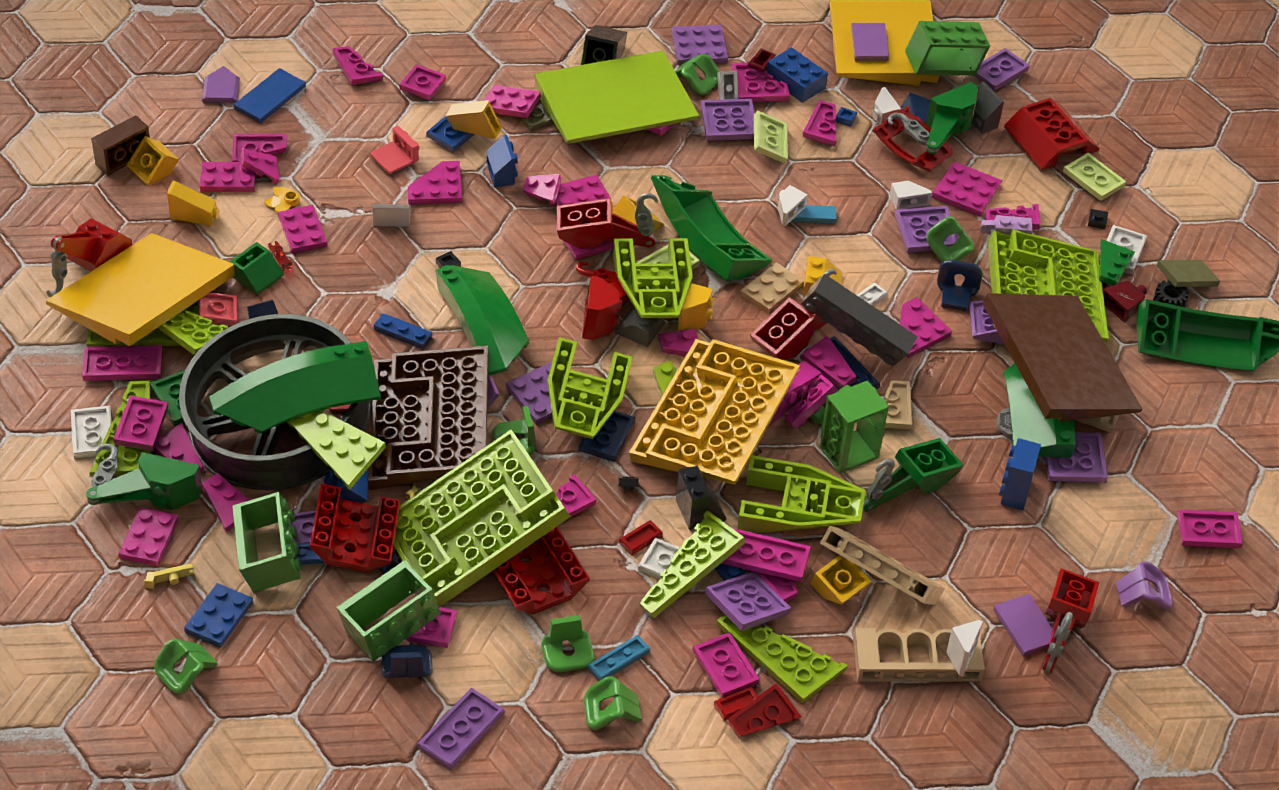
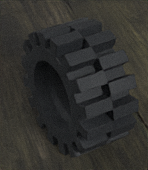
[1153,280,1189,307]

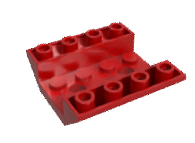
[1004,98,1100,170]
[310,484,400,572]
[493,527,590,614]

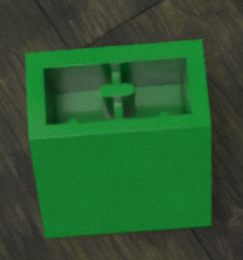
[230,242,284,295]

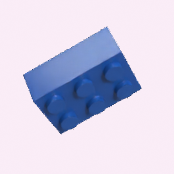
[767,47,828,103]
[999,438,1041,510]

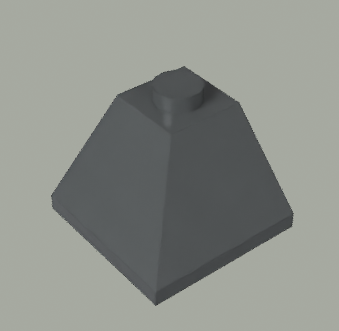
[972,82,1004,134]
[615,307,665,347]

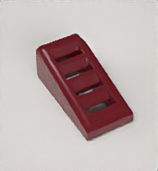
[747,48,776,73]

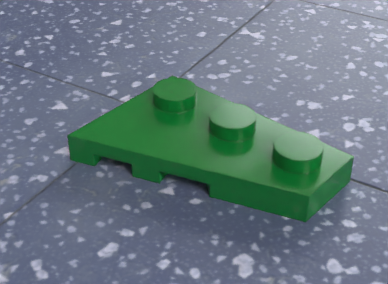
[1099,239,1135,286]
[150,370,185,426]

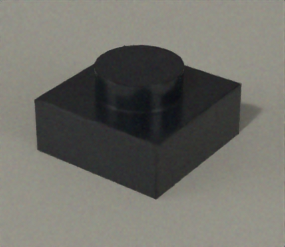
[1088,209,1108,229]
[436,251,461,268]
[618,476,639,490]

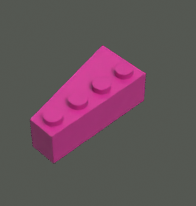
[767,361,821,428]

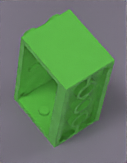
[905,21,990,76]
[819,380,889,474]
[233,492,302,593]
[336,560,441,662]

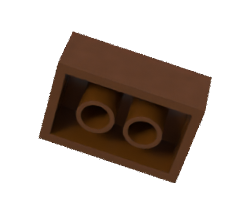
[91,115,150,176]

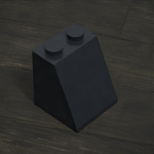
[581,25,627,65]
[676,466,727,530]

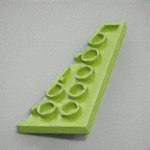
[89,381,151,477]

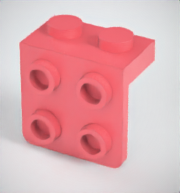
[371,126,420,174]

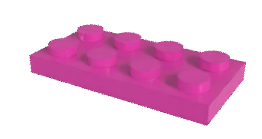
[82,345,163,381]
[722,528,811,582]

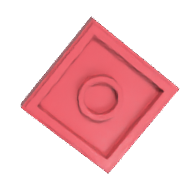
[198,292,237,326]

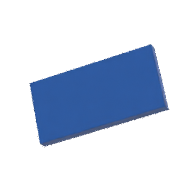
[234,68,306,123]

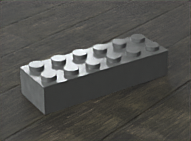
[801,274,918,366]

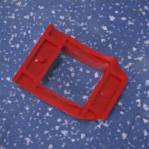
[872,106,953,172]

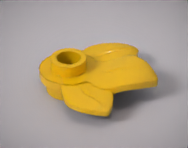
[264,187,300,213]

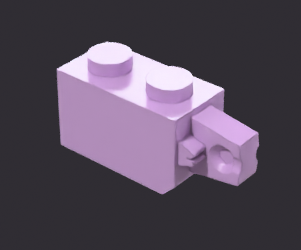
[980,215,1032,235]

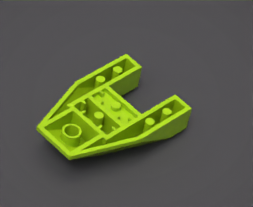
[613,238,693,318]
[547,337,633,439]
[737,455,866,534]

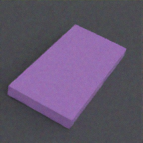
[417,688,505,771]

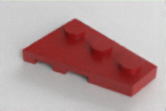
[726,683,802,738]

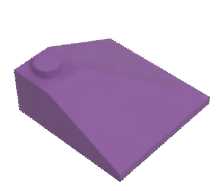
[969,292,1024,345]

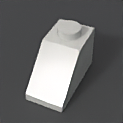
[717,71,738,100]
[872,87,901,125]
[890,181,932,210]
[778,185,807,226]

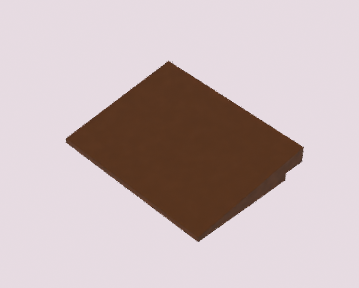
[983,293,1142,422]
[368,346,488,490]

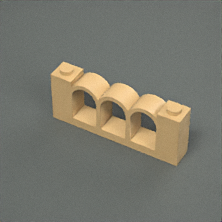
[820,526,945,606]
[853,627,985,682]

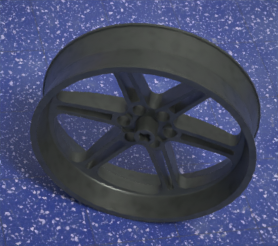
[179,314,371,490]

